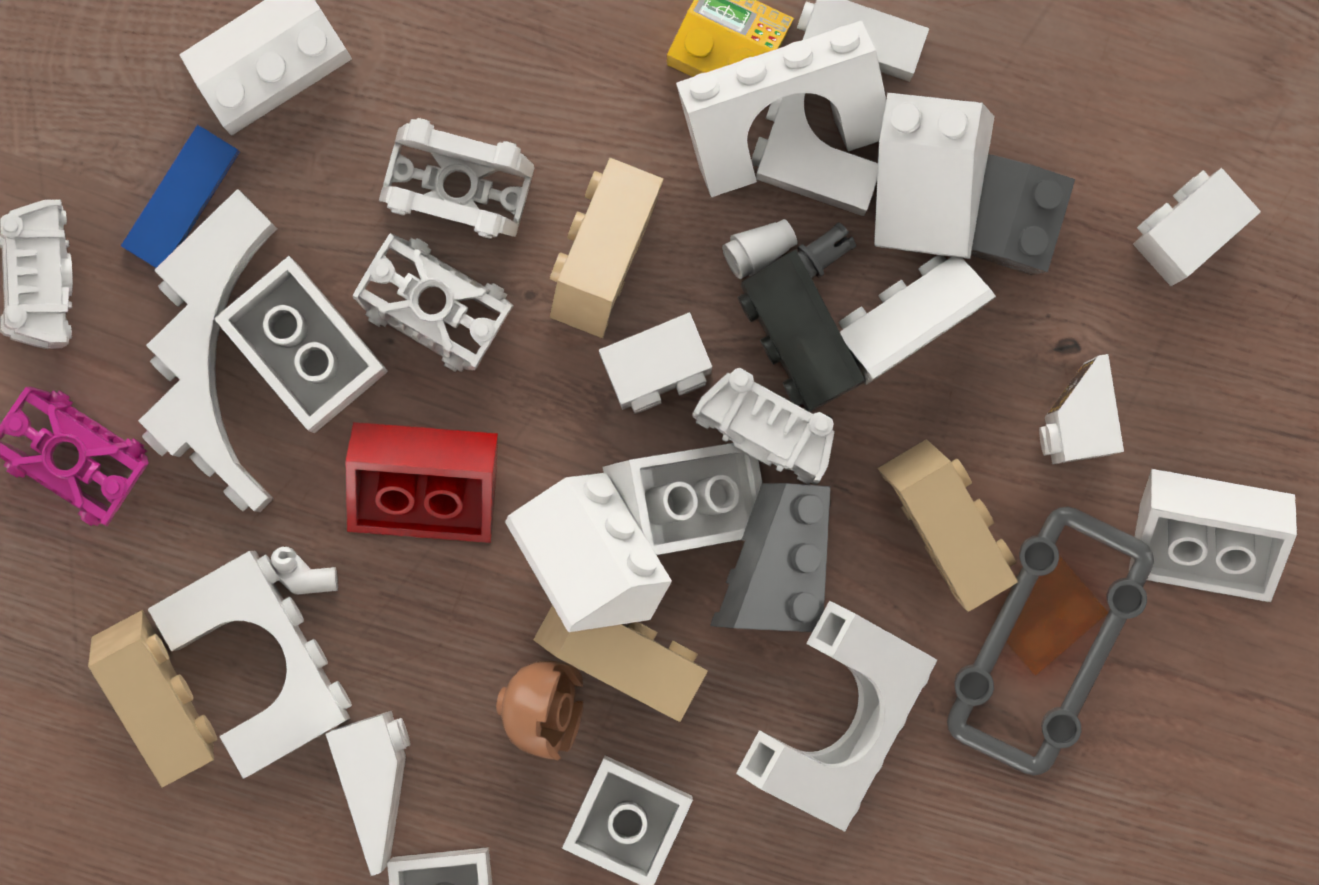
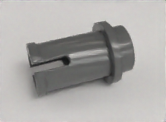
[797,222,857,278]

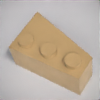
[550,158,664,339]
[877,439,1018,612]
[533,605,708,722]
[88,610,217,788]

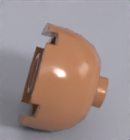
[496,661,583,761]

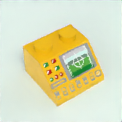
[667,0,794,77]

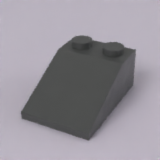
[971,154,1075,275]

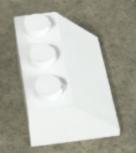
[179,0,352,136]
[838,255,996,385]
[1129,469,1297,602]
[505,473,672,632]

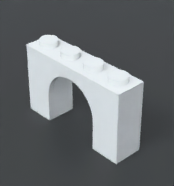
[751,0,929,216]
[676,21,886,197]
[148,551,352,779]
[736,601,937,832]

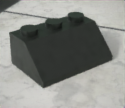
[738,250,865,412]

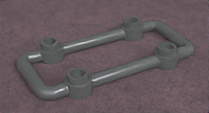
[947,506,1154,776]

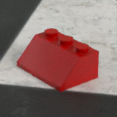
[345,422,498,543]

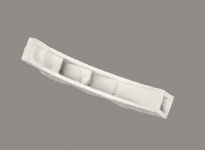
[138,189,277,512]

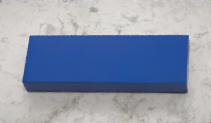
[121,124,240,268]

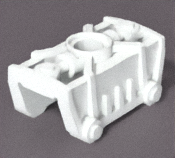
[379,118,534,239]
[0,200,73,349]
[353,233,514,372]
[692,368,835,485]

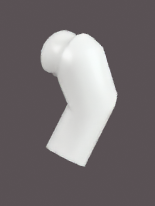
[271,546,338,594]

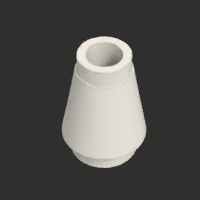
[722,219,797,279]

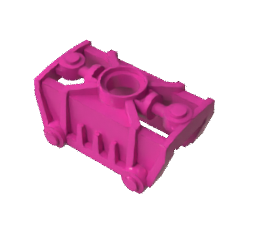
[0,387,149,527]

